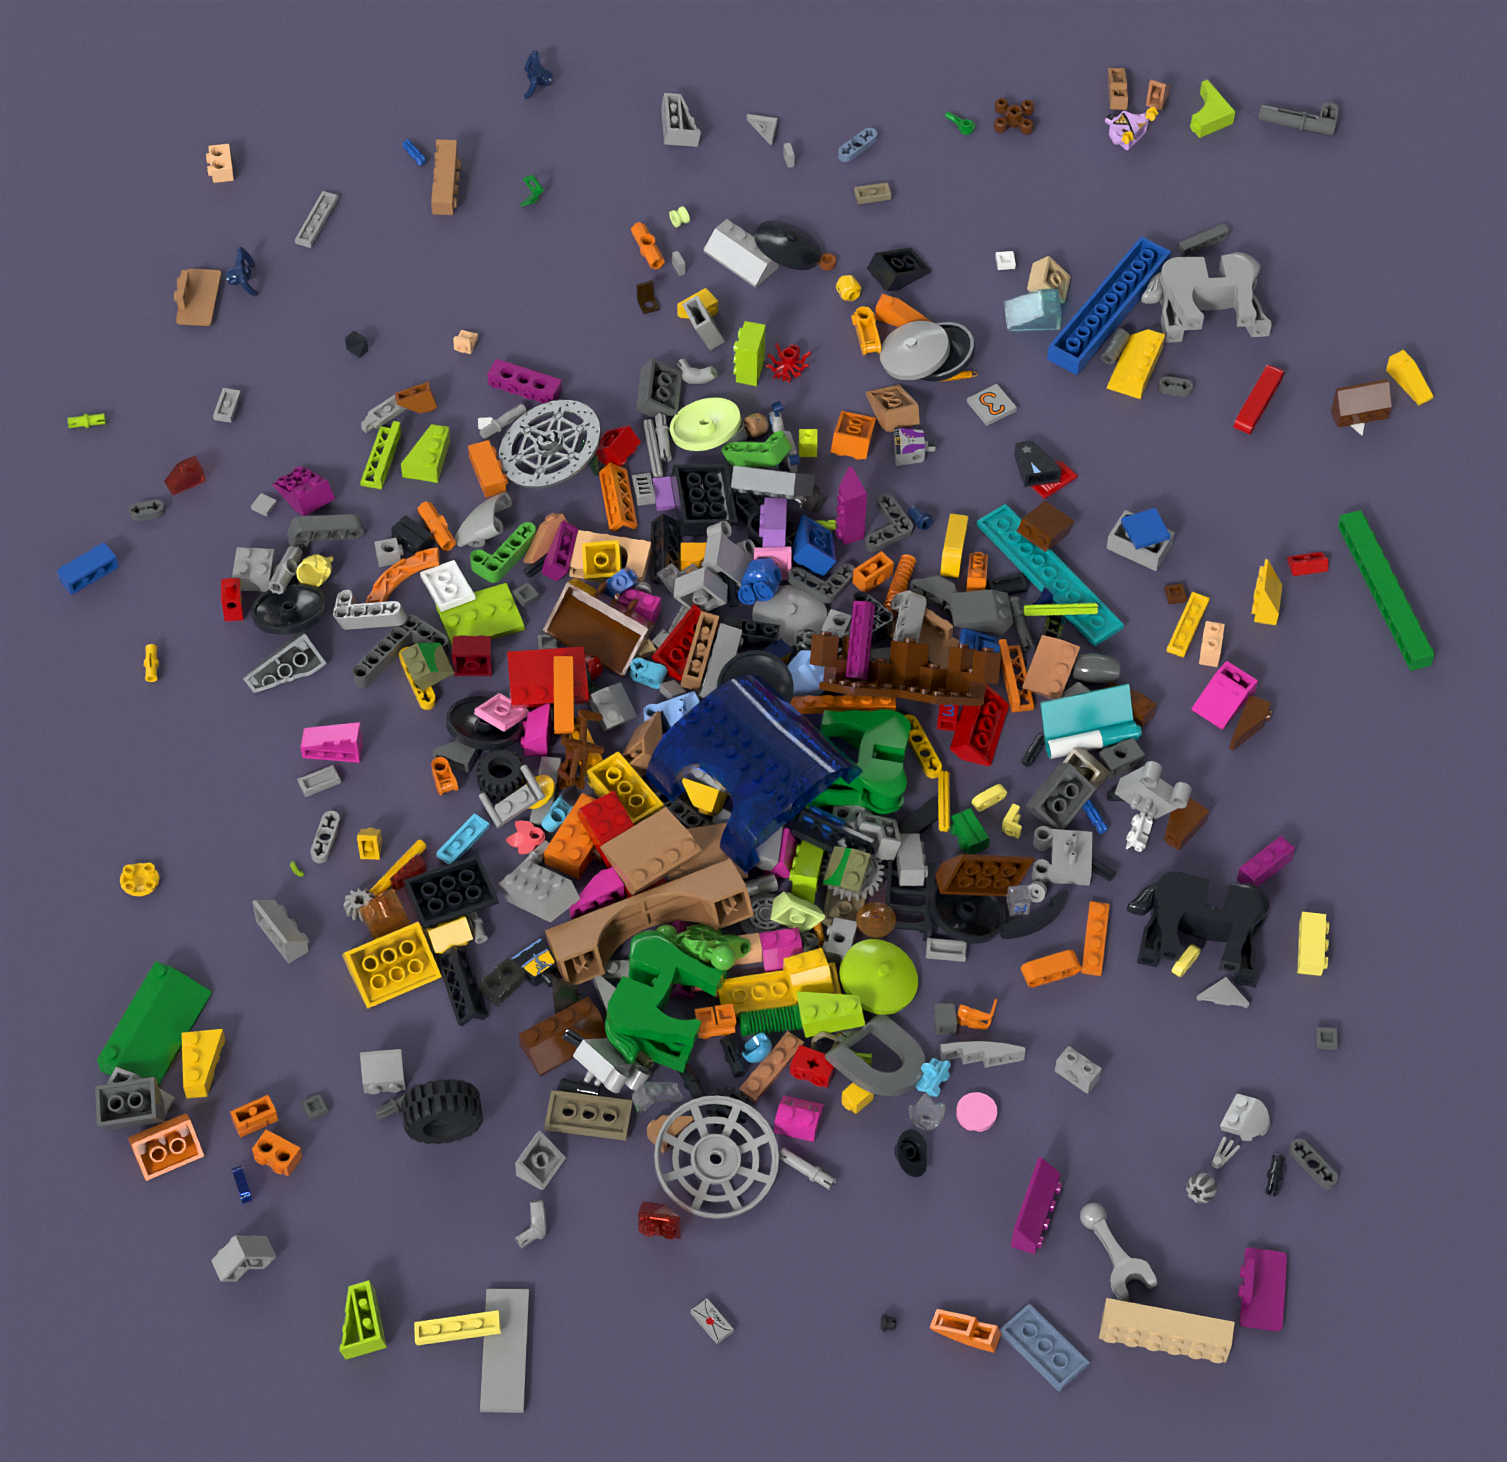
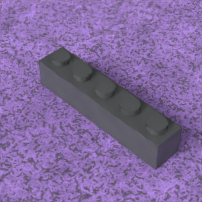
[1177,223,1230,257]

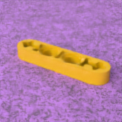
[399,647,436,710]
[905,714,942,779]

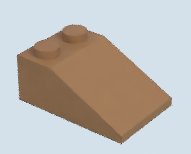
[866,384,920,432]

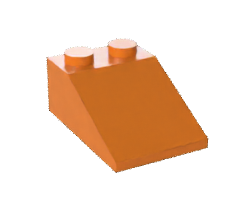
[831,411,876,460]

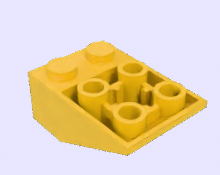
[1251,559,1282,625]

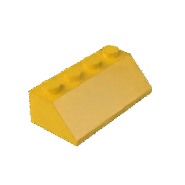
[1107,329,1165,399]
[587,752,664,826]

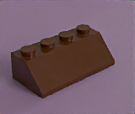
[518,996,608,1076]

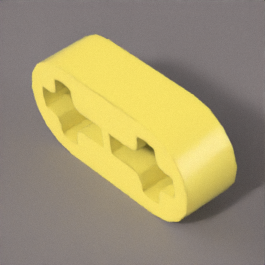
[971,784,1007,812]
[1172,944,1201,978]

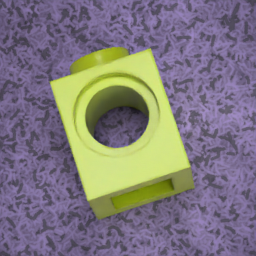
[799,429,817,457]

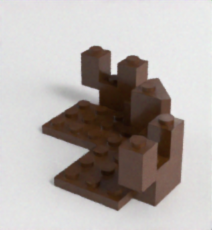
[810,631,1001,706]

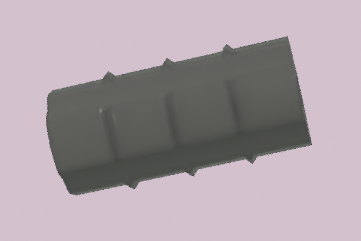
[1100,328,1130,365]

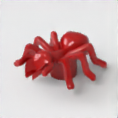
[766,343,811,383]

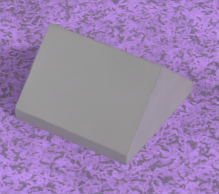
[515,1131,566,1190]

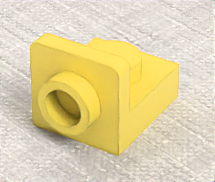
[1001,803,1022,838]

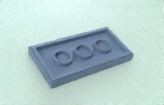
[999,1303,1090,1392]

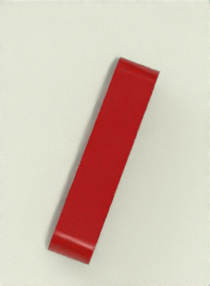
[1233,364,1285,435]

